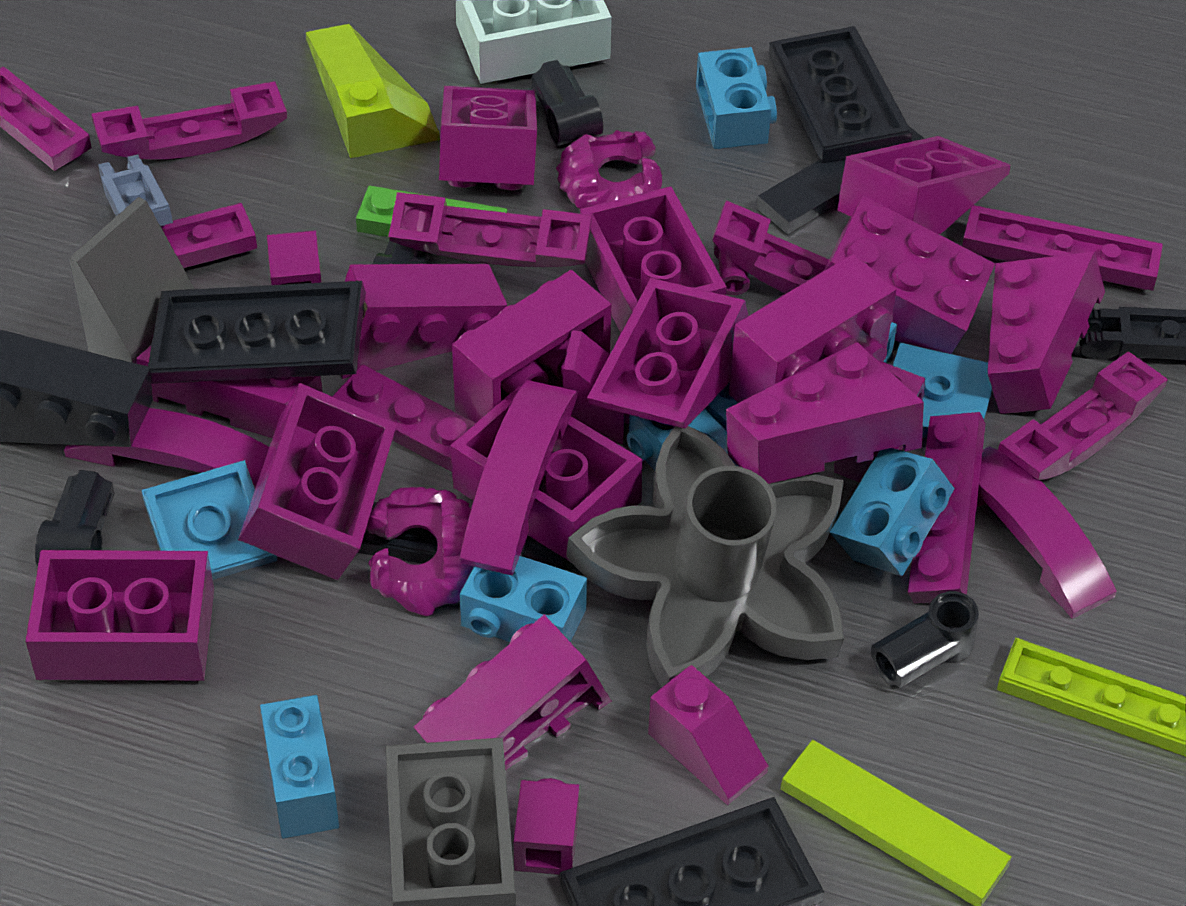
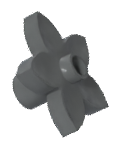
[566,426,844,688]

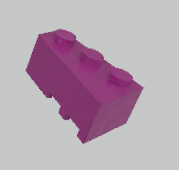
[988,251,1105,414]
[726,342,924,484]

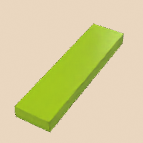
[997,638,1186,757]
[781,739,1012,906]

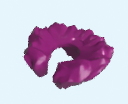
[556,129,663,209]
[366,487,474,616]

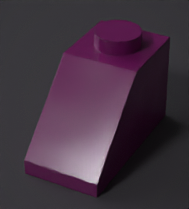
[563,330,630,444]
[648,665,769,805]

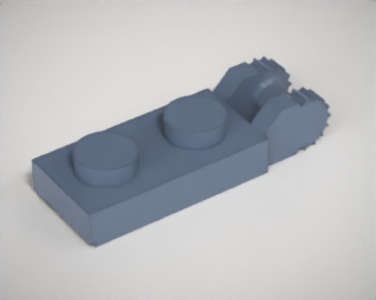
[98,154,173,226]

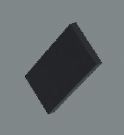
[769,26,912,163]
[148,281,366,384]
[560,797,824,906]

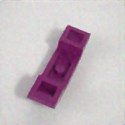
[91,81,287,159]
[388,192,592,267]
[712,200,829,294]
[998,351,1168,480]
[460,380,577,576]
[64,408,269,488]
[976,446,1117,619]

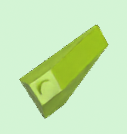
[306,24,440,158]

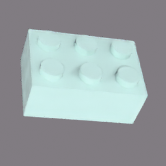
[456,0,612,84]

